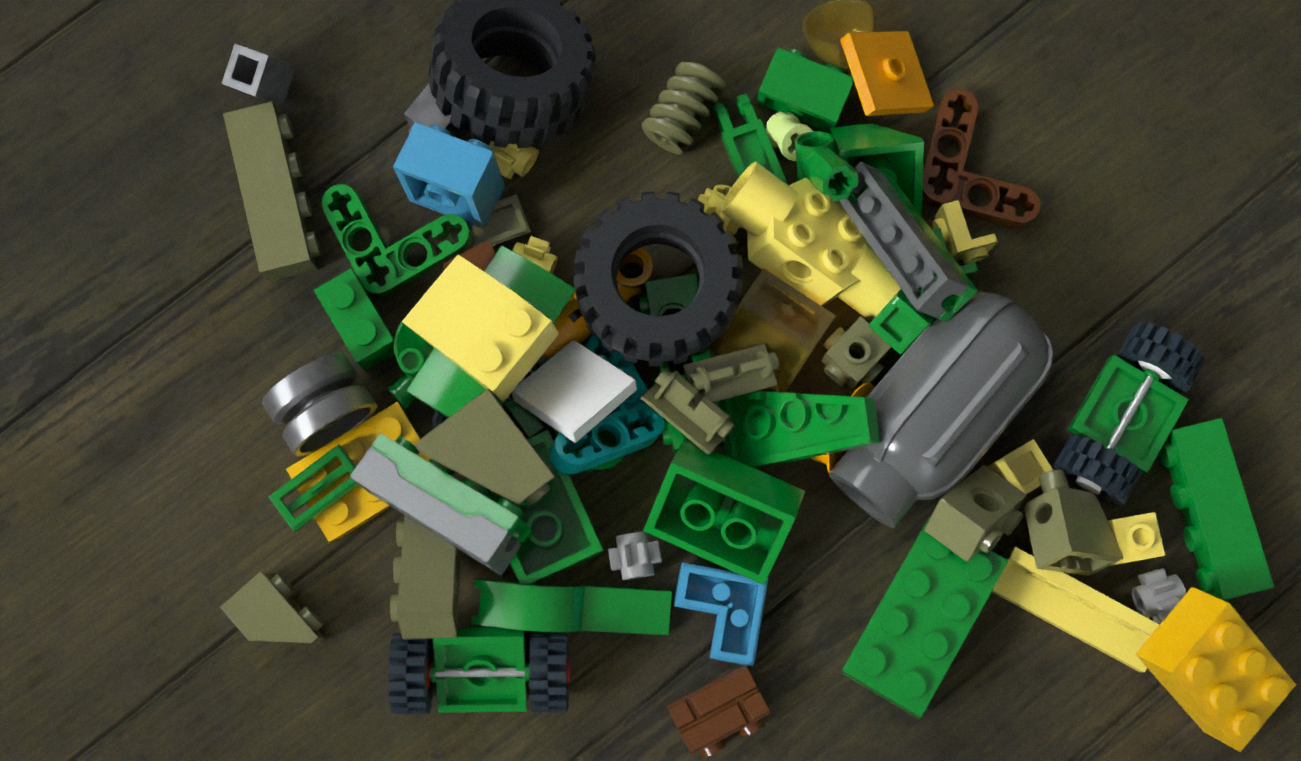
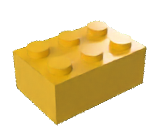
[1136,587,1296,752]

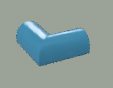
[674,563,768,666]

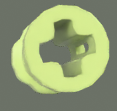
[766,112,813,161]

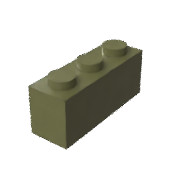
[390,515,461,639]

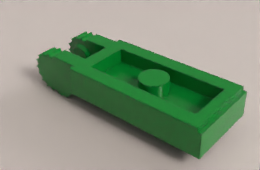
[712,93,788,185]

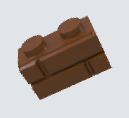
[666,665,770,758]

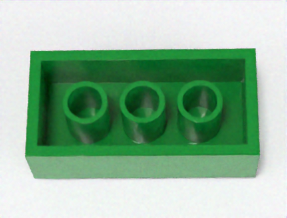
[842,517,1009,720]

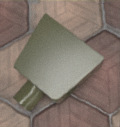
[1024,470,1124,576]

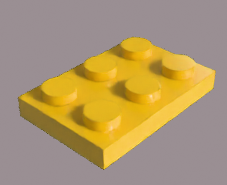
[286,402,430,543]

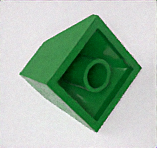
[830,123,924,216]

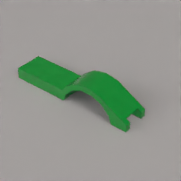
[470,578,672,635]

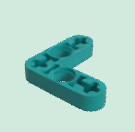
[548,335,665,475]

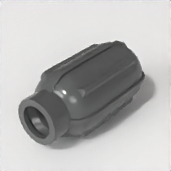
[829,291,1054,528]

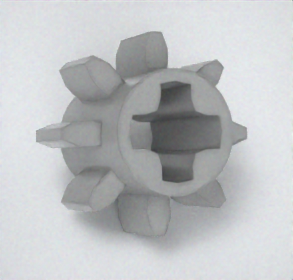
[608,531,662,580]
[1132,568,1186,624]

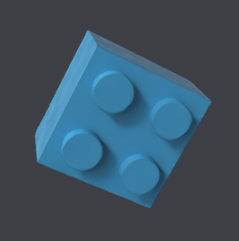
[393,122,505,230]

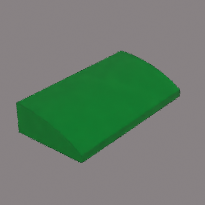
[406,246,575,418]

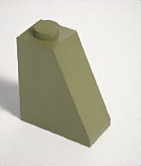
[415,389,554,504]

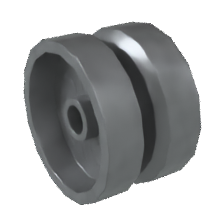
[262,353,377,457]

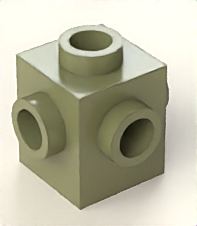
[821,316,891,389]

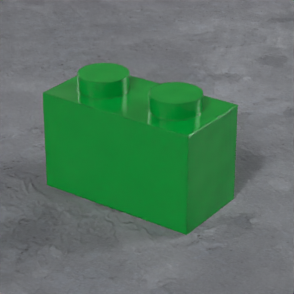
[756,47,854,134]
[313,268,395,372]

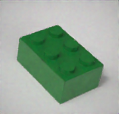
[483,430,604,585]
[643,437,805,585]

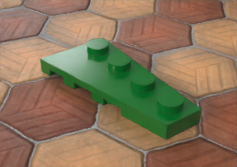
[719,391,880,469]

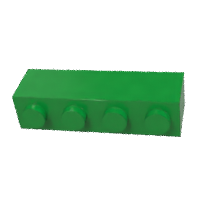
[1158,418,1274,600]

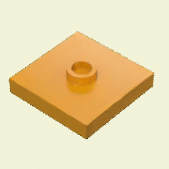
[840,31,934,116]

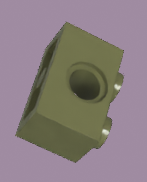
[924,465,1027,562]

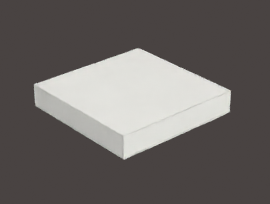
[512,340,637,443]

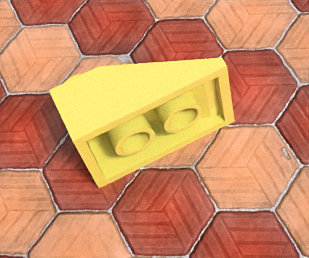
[402,255,559,402]

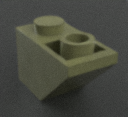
[220,571,326,644]

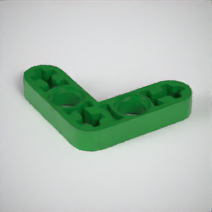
[322,184,474,296]

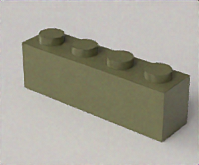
[223,101,321,282]

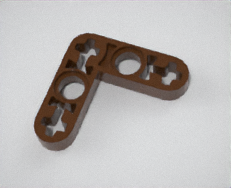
[922,89,1040,228]

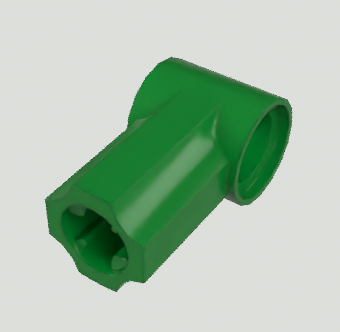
[795,131,858,202]

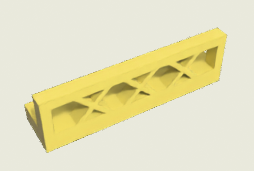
[992,547,1159,672]

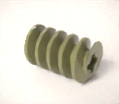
[642,62,726,155]

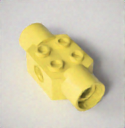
[720,161,901,320]

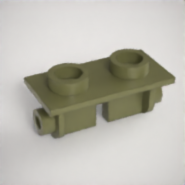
[683,344,779,405]
[641,368,734,455]

